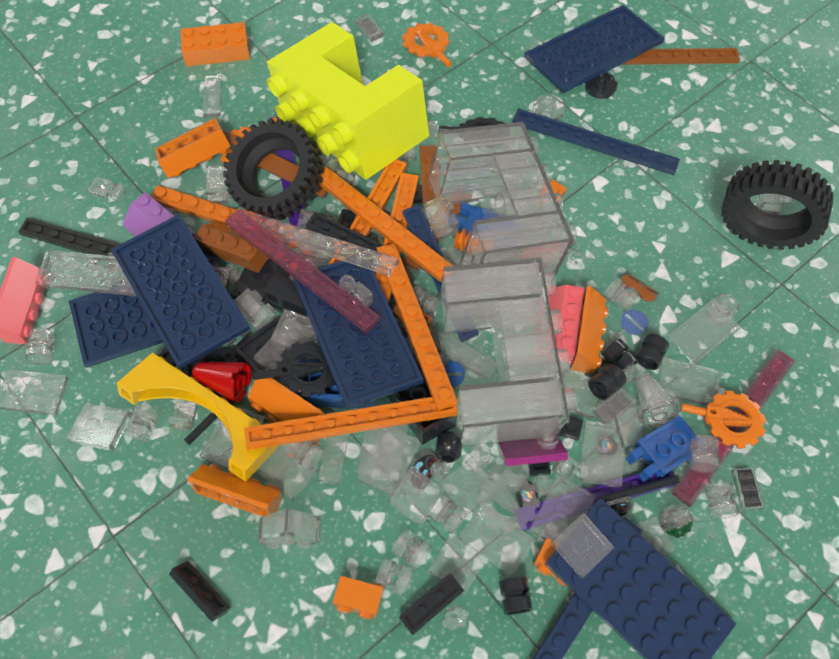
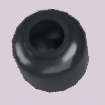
[435,431,463,463]

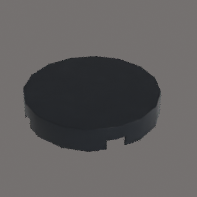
[584,72,618,99]

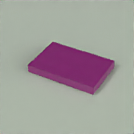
[498,436,568,466]

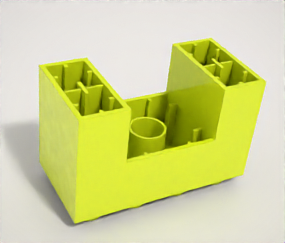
[267,22,429,180]

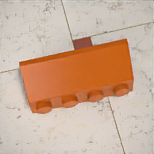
[155,117,230,178]
[571,285,608,375]
[248,378,325,447]
[187,464,283,521]

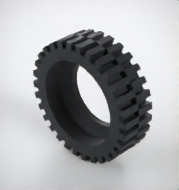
[223,119,324,221]
[721,160,834,250]

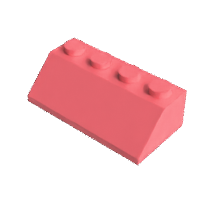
[0,257,49,344]
[533,285,585,365]

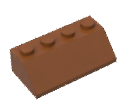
[194,221,278,273]

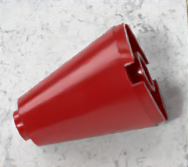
[192,362,251,402]

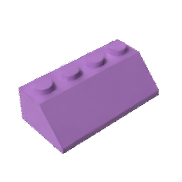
[123,192,194,237]

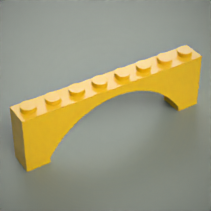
[117,353,278,482]

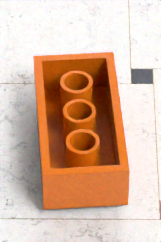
[180,22,250,67]

